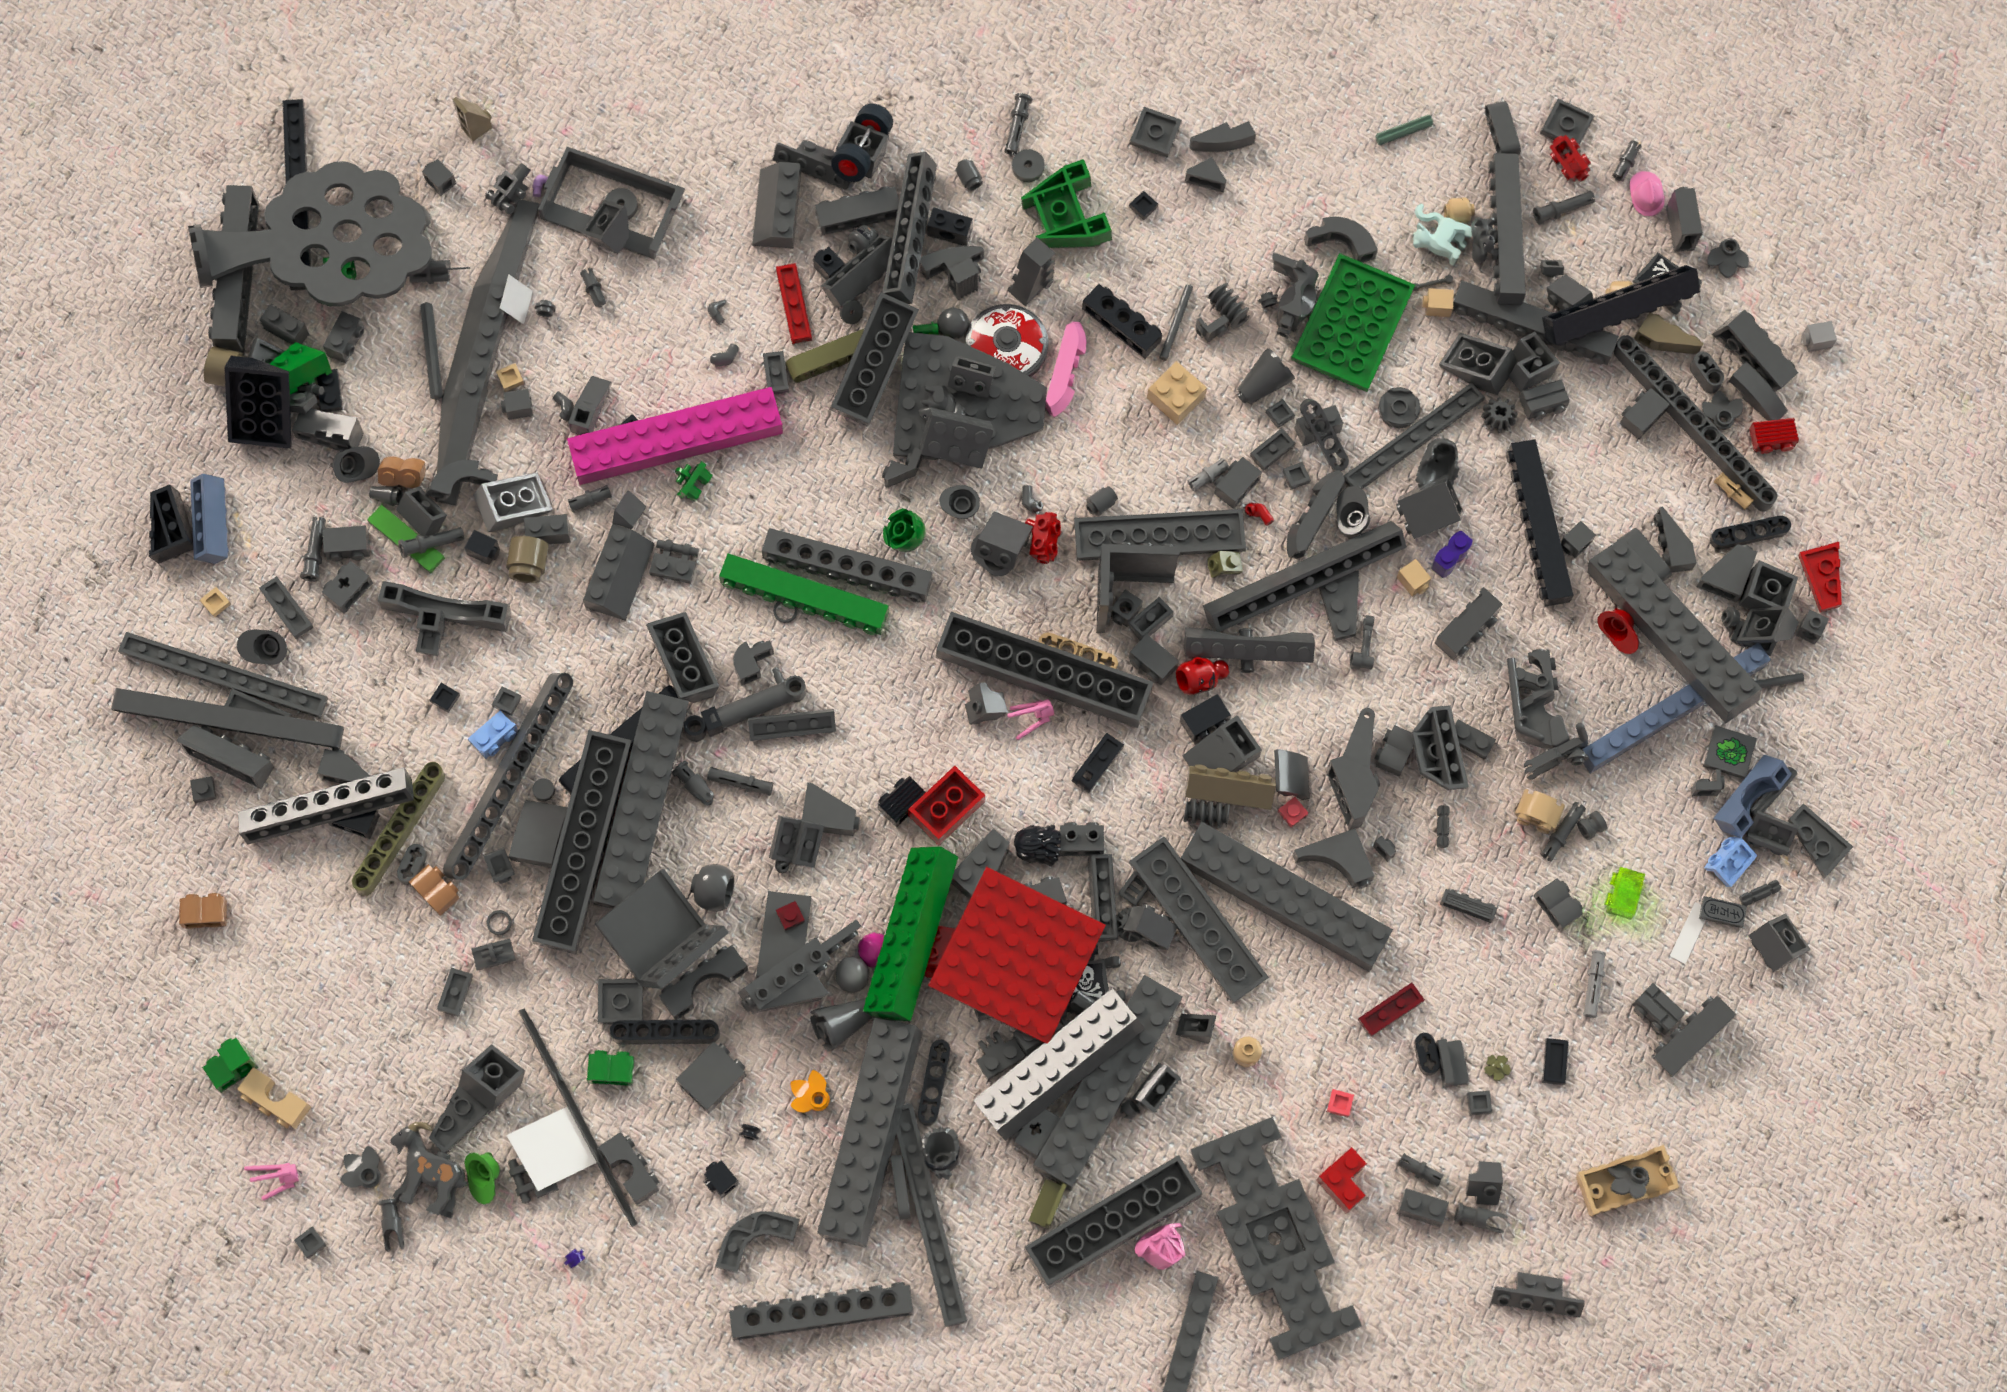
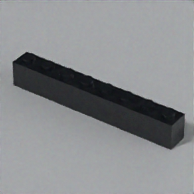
[1542,265,1701,346]
[1506,439,1574,607]

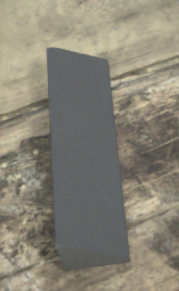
[1088,854,1118,943]

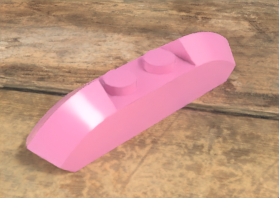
[1045,322,1086,417]

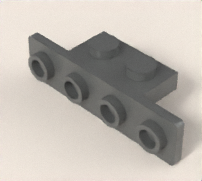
[773,140,850,190]
[1491,1272,1585,1317]

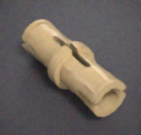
[1714,472,1754,510]

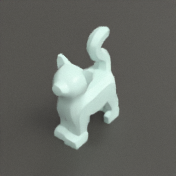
[1413,204,1472,266]

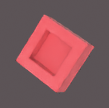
[1278,797,1309,828]
[1327,1089,1354,1117]

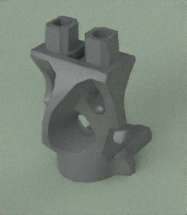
[1272,252,1319,338]

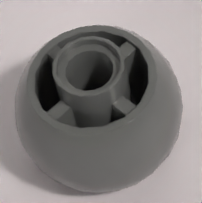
[691,864,735,912]

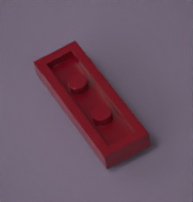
[1358,982,1425,1038]

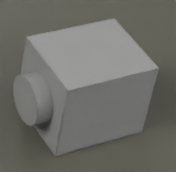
[1802,321,1837,352]

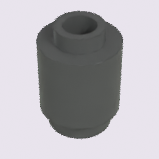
[955,159,983,191]
[1086,486,1118,516]

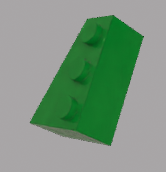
[270,342,332,395]

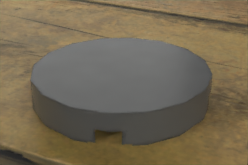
[1378,387,1420,428]

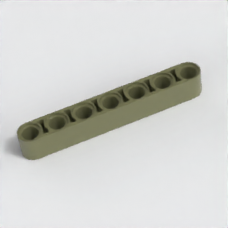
[352,762,445,896]

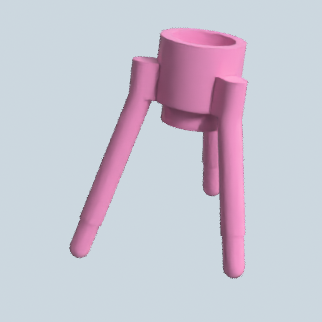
[1007,699,1054,740]
[244,1163,299,1200]

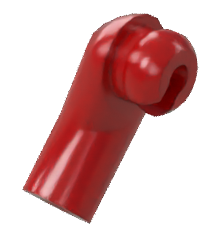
[1244,503,1274,526]

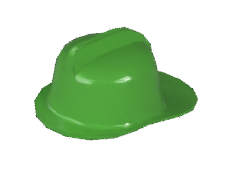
[464,1152,500,1204]

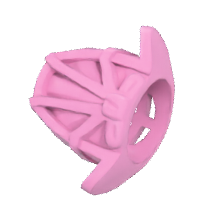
[1135,1223,1185,1270]

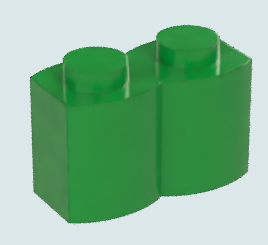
[587,1050,634,1086]

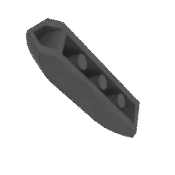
[1287,470,1345,559]

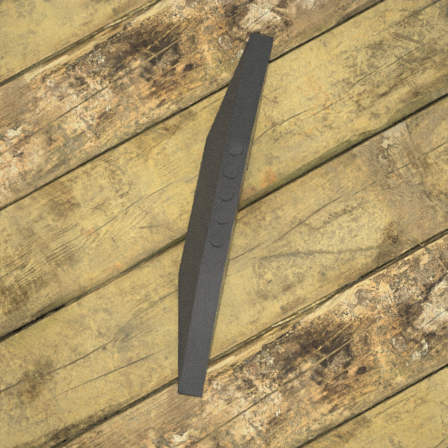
[435,199,540,506]

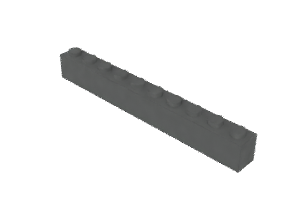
[1203,521,1407,632]

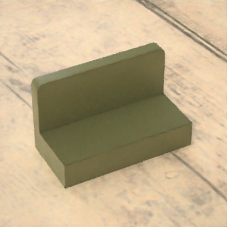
[1028,1179,1067,1230]

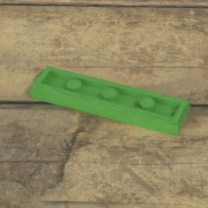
[367,504,445,574]

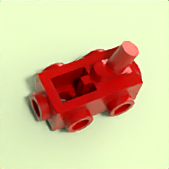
[1549,135,1591,182]
[1025,512,1061,564]

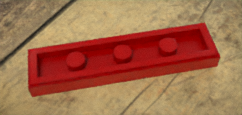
[776,263,812,344]

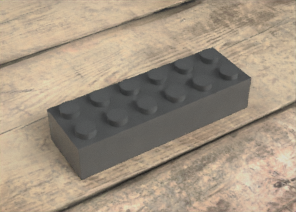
[829,292,919,426]

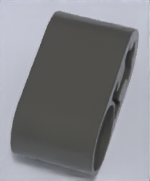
[1690,352,1724,394]

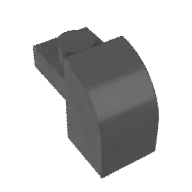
[416,607,445,656]
[733,640,774,686]

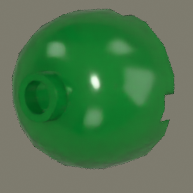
[883,508,926,552]

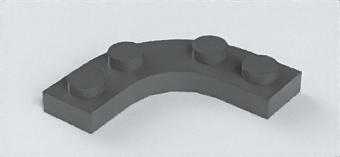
[715,1211,800,1274]

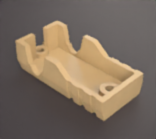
[1576,1145,1679,1216]

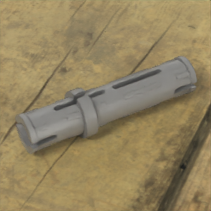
[1583,950,1606,1018]

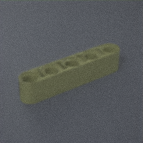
[785,329,864,383]

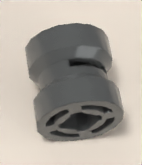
[1577,811,1607,840]

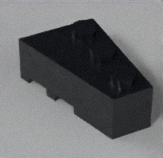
[149,484,193,564]

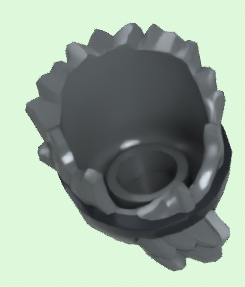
[921,1127,960,1180]

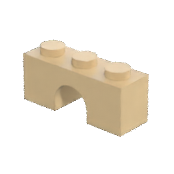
[237,1067,311,1130]

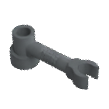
[1350,615,1374,670]

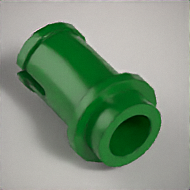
[913,321,939,335]

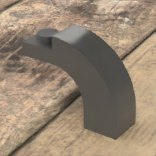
[1304,216,1378,263]

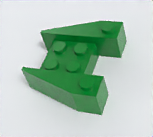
[1021,159,1112,248]

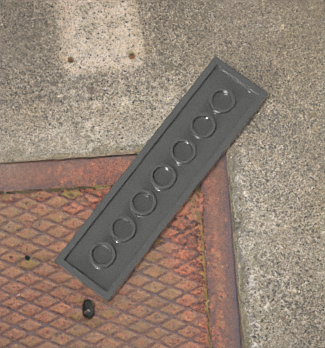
[1074,509,1246,561]
[1128,836,1269,1004]

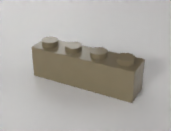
[1185,764,1276,810]

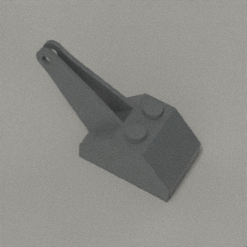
[1326,708,1380,830]

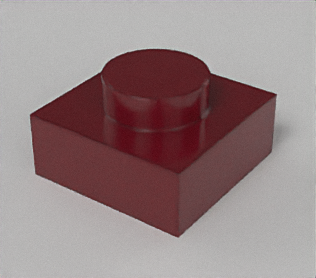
[776,901,805,931]

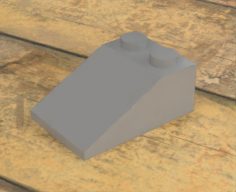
[473,472,553,532]

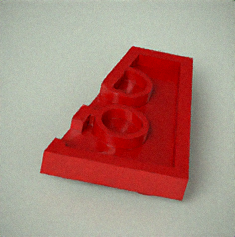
[1798,542,1842,612]

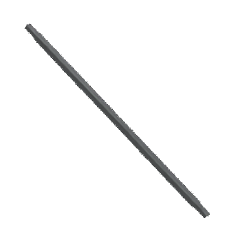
[519,1008,637,1227]

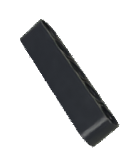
[610,1020,720,1045]

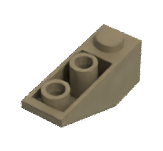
[1634,313,1704,354]

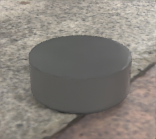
[532,778,555,801]

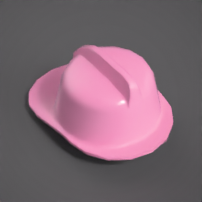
[1630,171,1665,216]

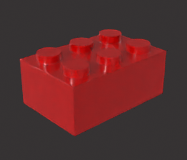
[908,766,985,846]

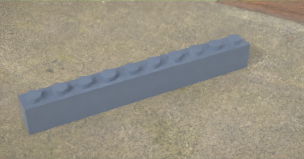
[1582,643,1771,774]

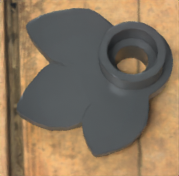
[1707,238,1749,278]
[1702,390,1743,430]
[340,1146,381,1188]
[1608,1165,1649,1199]

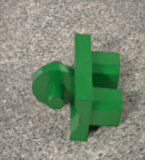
[675,461,713,501]

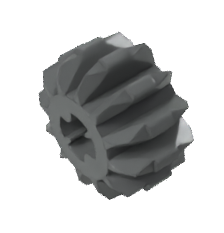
[1481,397,1518,433]

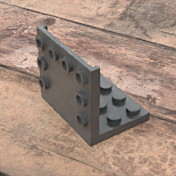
[1096,542,1180,633]
[595,869,729,989]

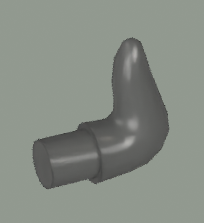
[708,299,726,325]

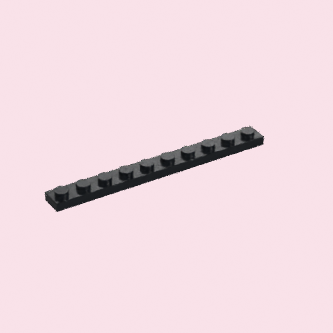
[282,99,311,291]

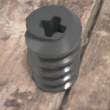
[1207,283,1250,329]
[1183,798,1230,828]

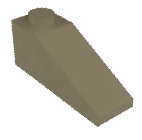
[452,97,492,142]

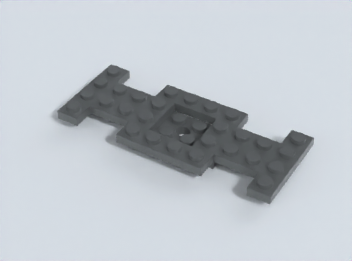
[1190,1117,1362,1361]

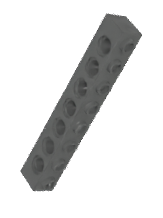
[882,151,937,304]
[762,528,933,602]
[238,767,414,845]
[729,1282,913,1341]

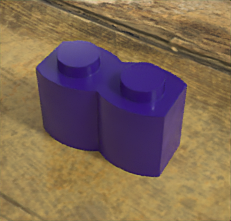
[1431,531,1473,578]

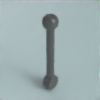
[1413,275,1453,291]

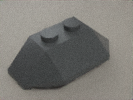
[1411,705,1469,790]

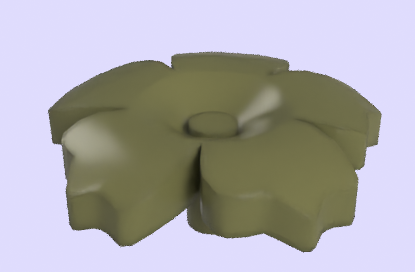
[1484,1055,1511,1081]

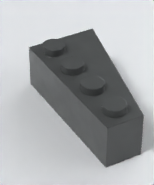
[1712,310,1799,391]

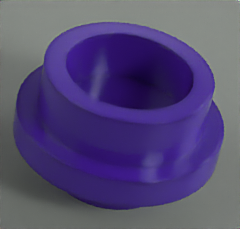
[564,1248,585,1269]

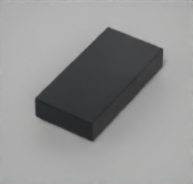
[1542,1038,1569,1085]

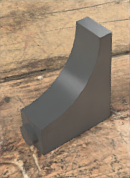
[1293,828,1375,889]

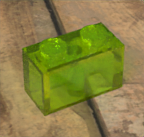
[1604,867,1645,920]

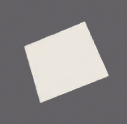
[500,275,533,324]

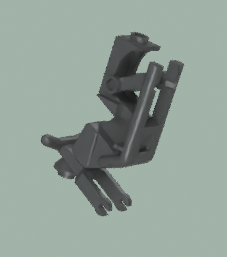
[1507,649,1588,780]

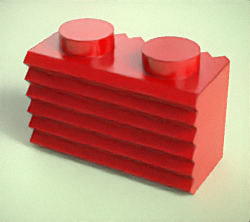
[1749,418,1799,454]

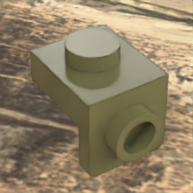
[1207,551,1243,578]

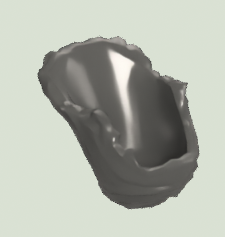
[1415,438,1460,487]

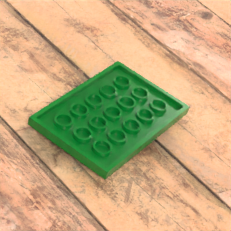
[1291,253,1415,392]

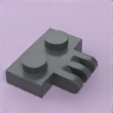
[976,1031,1026,1080]

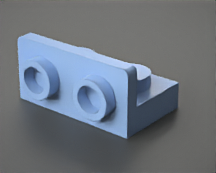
[468,710,518,759]
[1704,837,1757,887]

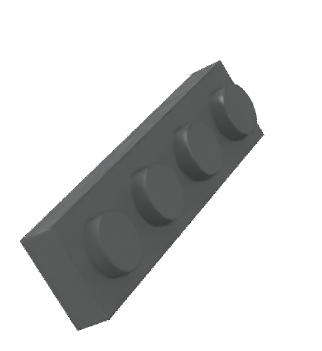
[748,709,836,741]

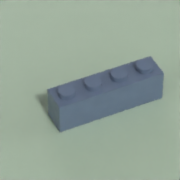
[190,474,228,564]

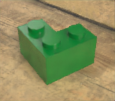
[202,1038,259,1093]

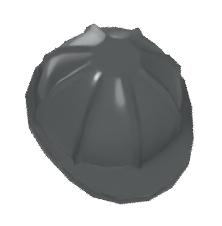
[939,485,980,519]

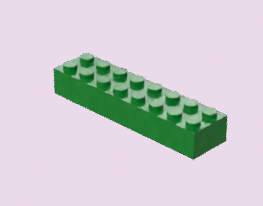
[863,846,958,1021]

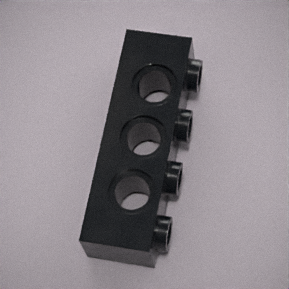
[1082,284,1162,359]

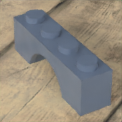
[1714,755,1792,838]

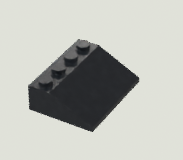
[224,356,292,449]

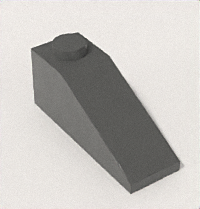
[317,748,370,784]

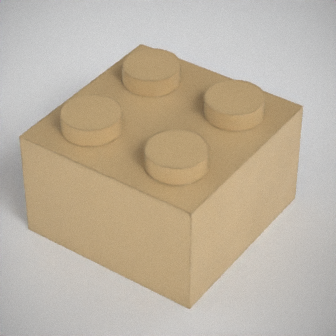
[1147,361,1207,425]

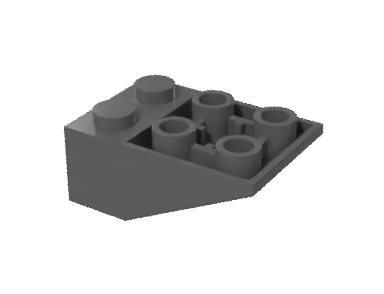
[1182,715,1262,772]

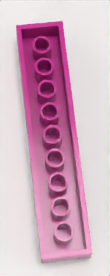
[567,387,783,485]

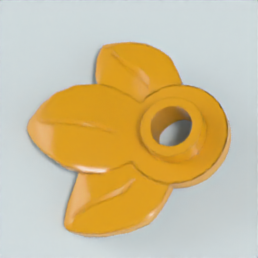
[790,1070,830,1113]

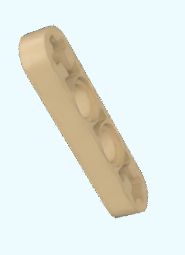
[1038,632,1118,669]

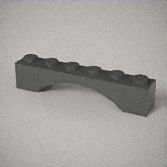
[378,581,512,632]
[1184,627,1315,663]

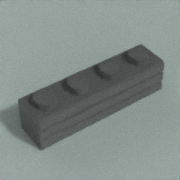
[1440,888,1497,923]

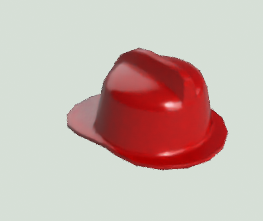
[1597,608,1639,654]

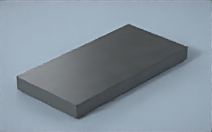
[756,891,812,978]

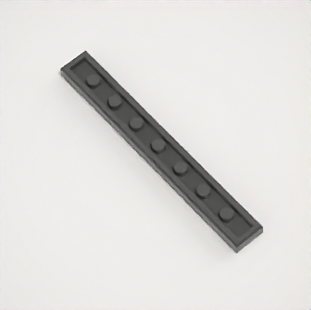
[1344,382,1485,489]

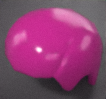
[858,932,884,968]

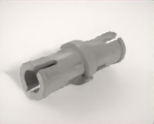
[1187,458,1229,492]

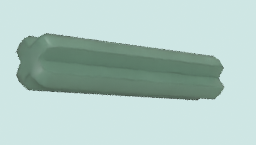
[1376,115,1433,145]

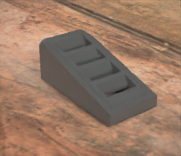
[1118,871,1148,906]

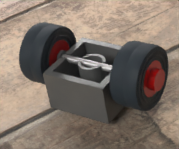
[831,103,893,182]

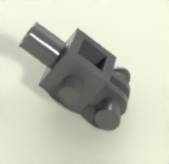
[485,163,531,214]

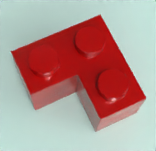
[1316,1147,1367,1214]

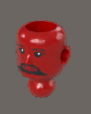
[1176,657,1229,695]

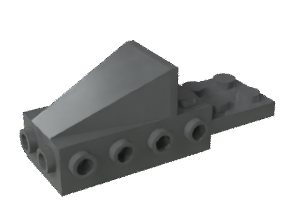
[738,919,862,1014]

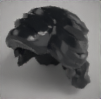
[1014,825,1061,866]

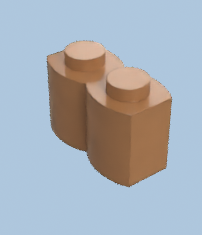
[378,457,426,488]
[409,864,460,916]
[179,893,227,929]

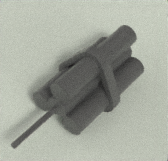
[409,259,470,284]

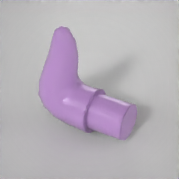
[532,174,548,197]

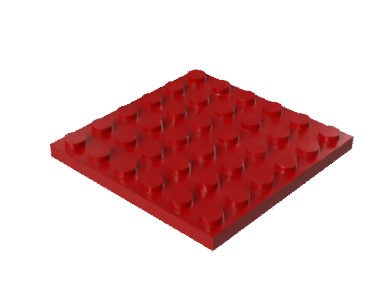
[928,867,1106,1044]

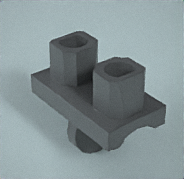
[471,938,516,971]

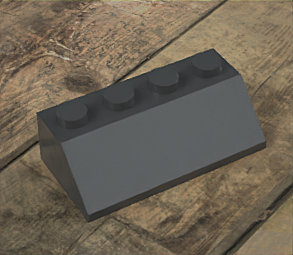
[752,162,801,249]
[583,523,655,621]
[646,612,719,703]
[177,725,274,789]

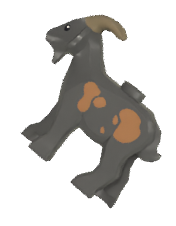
[390,1122,468,1219]

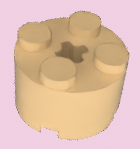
[1515,789,1565,834]

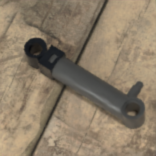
[684,667,806,742]

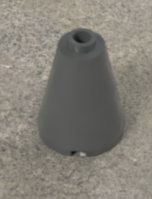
[1237,348,1295,404]
[810,999,872,1051]

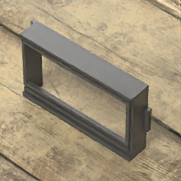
[538,147,685,260]

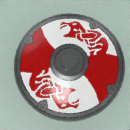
[965,304,1048,377]

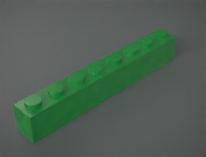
[719,553,889,635]

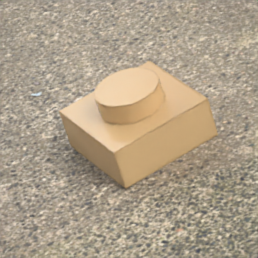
[496,363,524,392]
[200,587,231,618]

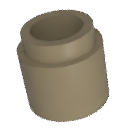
[204,346,246,387]
[506,536,549,583]

